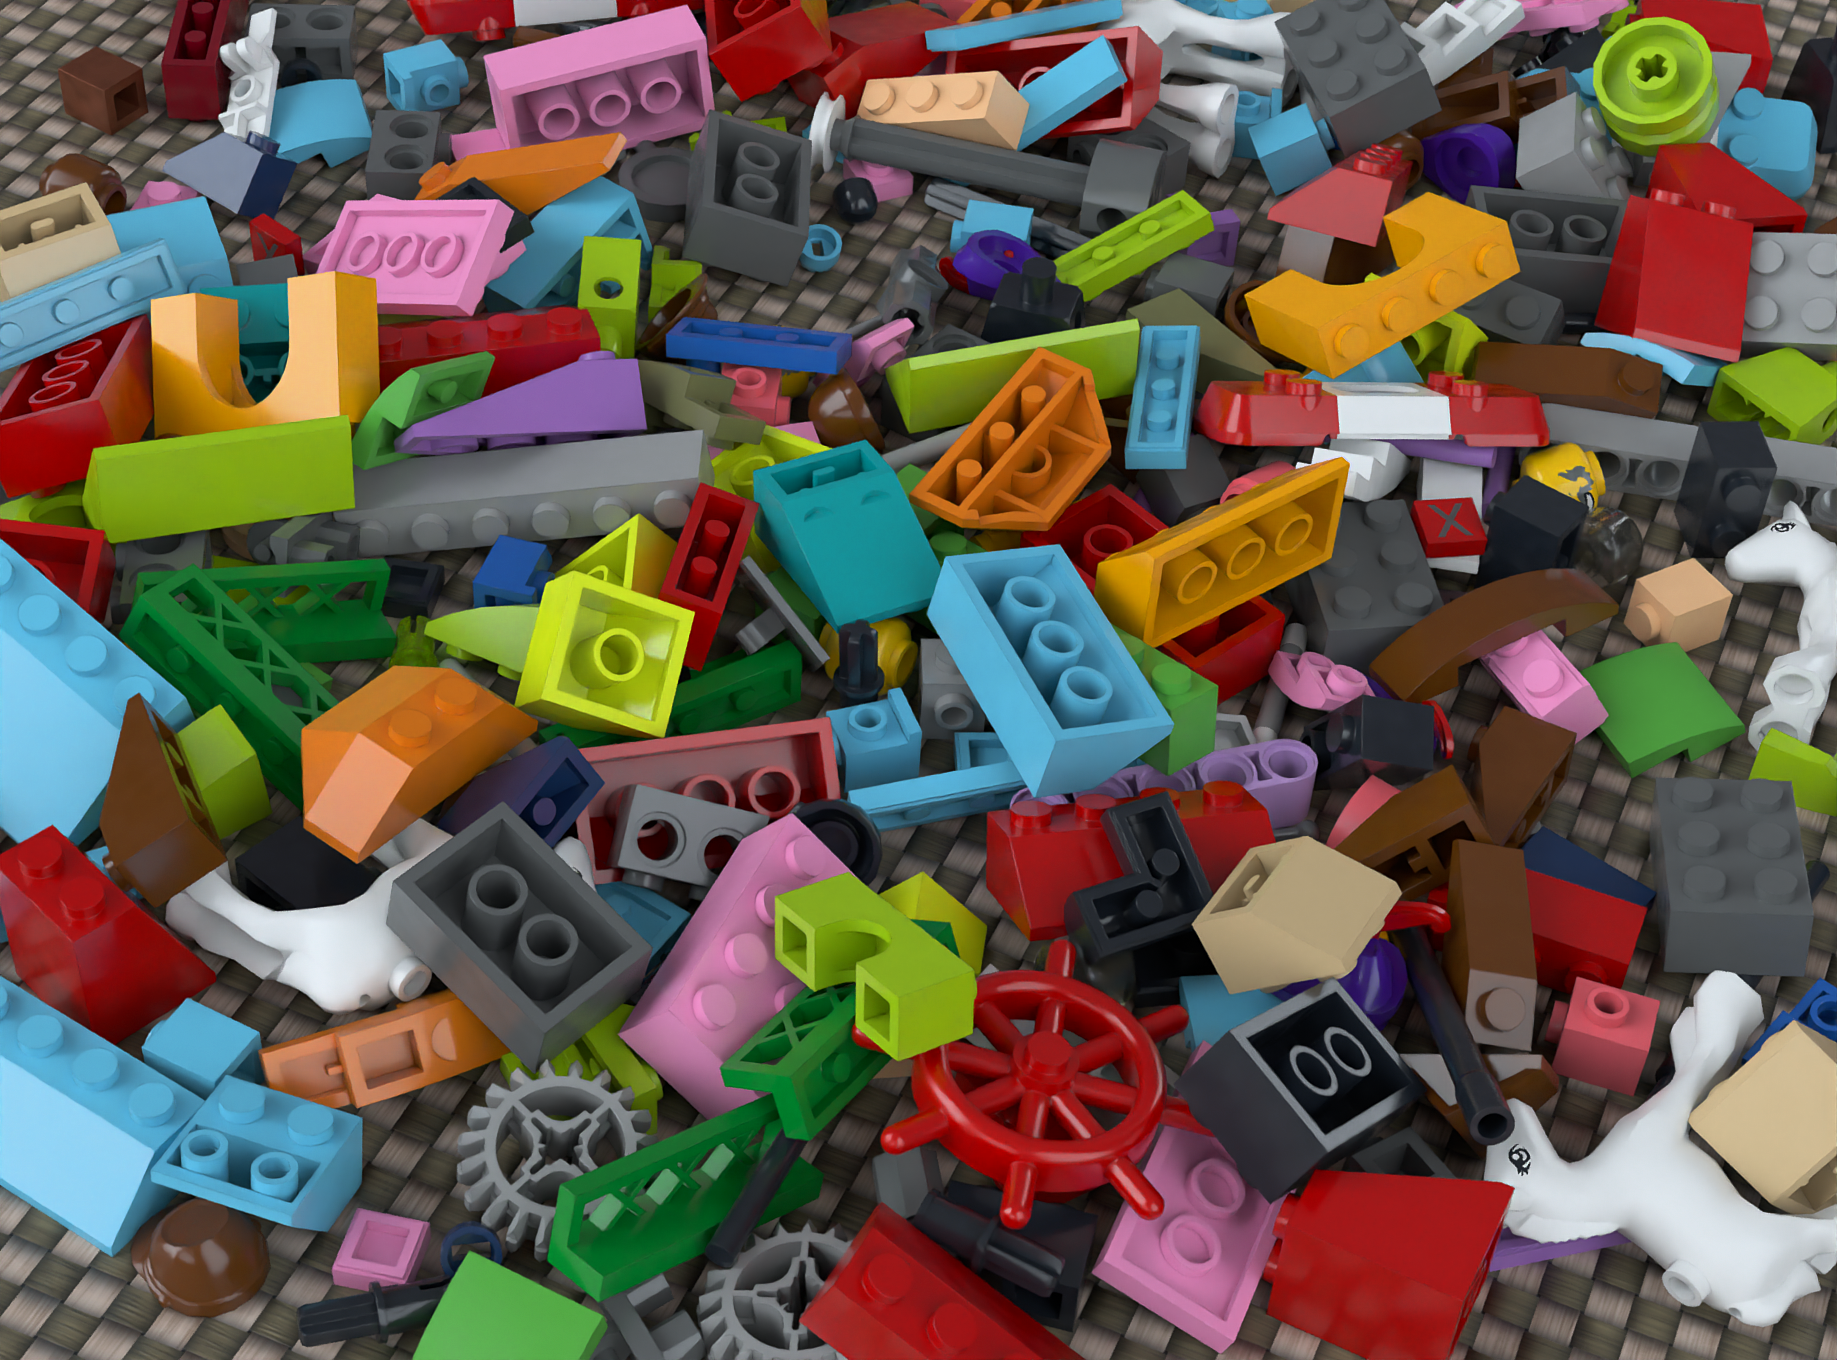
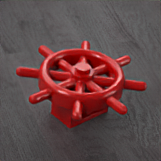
[851,939,1215,1229]

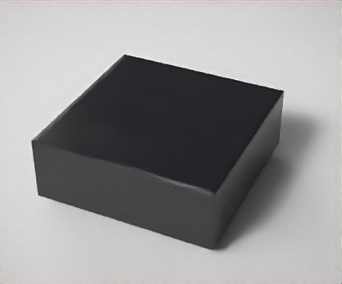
[381,557,445,623]

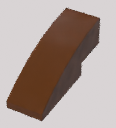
[1411,66,1581,144]

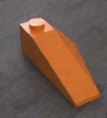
[414,132,628,215]

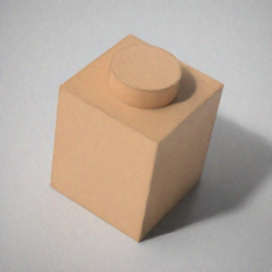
[1624,558,1733,652]

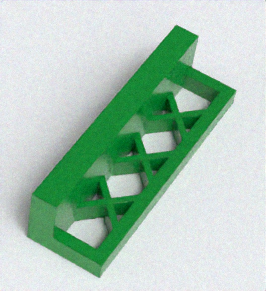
[131,558,397,665]
[118,563,340,813]
[539,640,802,749]
[719,919,960,1141]
[547,1093,824,1302]

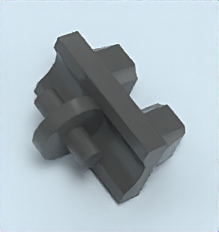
[246,511,360,598]
[589,1273,708,1360]

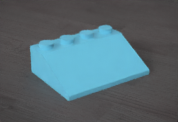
[0,538,195,846]

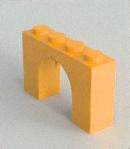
[1244,192,1520,379]
[151,271,380,440]

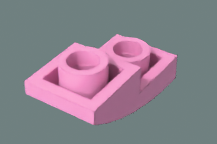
[812,318,915,388]
[1268,650,1376,712]

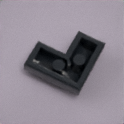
[1064,791,1214,965]

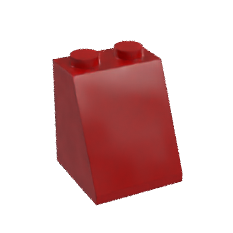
[1625,0,1773,95]
[1645,142,1808,233]
[1594,188,1754,363]
[0,825,217,1045]
[1262,1169,1515,1360]

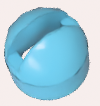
[799,224,842,273]

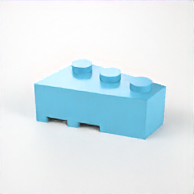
[482,176,654,312]

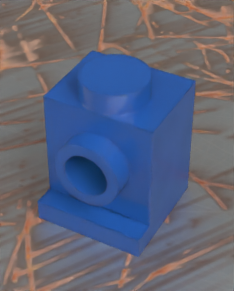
[473,535,555,609]

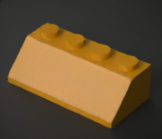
[1094,457,1350,648]

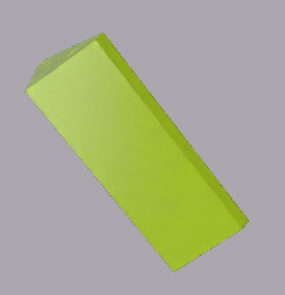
[885,318,1140,434]
[82,415,355,544]

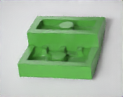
[352,351,495,470]
[1579,642,1746,778]
[412,1250,608,1360]

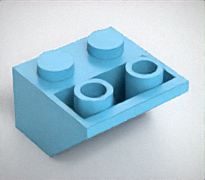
[151,1075,363,1232]

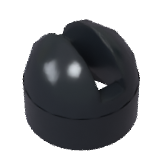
[281,58,323,88]
[832,177,878,225]

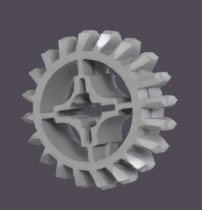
[456,1059,660,1262]
[697,1219,854,1360]

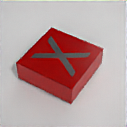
[249,214,305,275]
[1410,497,1487,558]

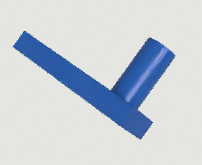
[666,317,852,375]

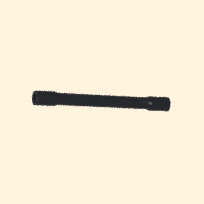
[1386,900,1515,1145]

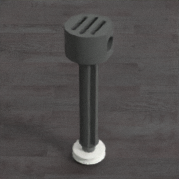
[809,92,1167,239]

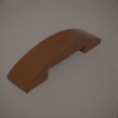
[1369,569,1619,704]

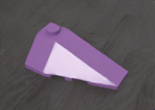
[394,351,647,455]

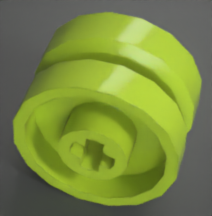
[1593,17,1720,157]

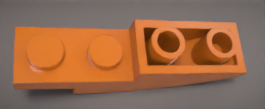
[258,989,511,1109]

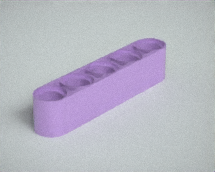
[1009,739,1318,829]

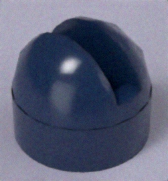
[440,1221,502,1281]

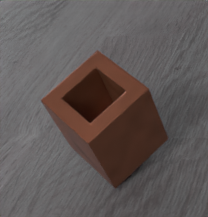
[58,46,149,135]

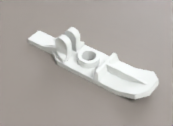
[218,8,280,138]

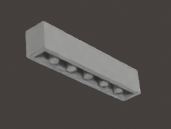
[333,430,715,558]

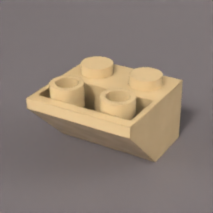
[0,182,121,302]
[1192,836,1402,994]
[1688,1020,1837,1214]

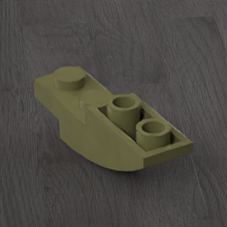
[638,360,766,450]

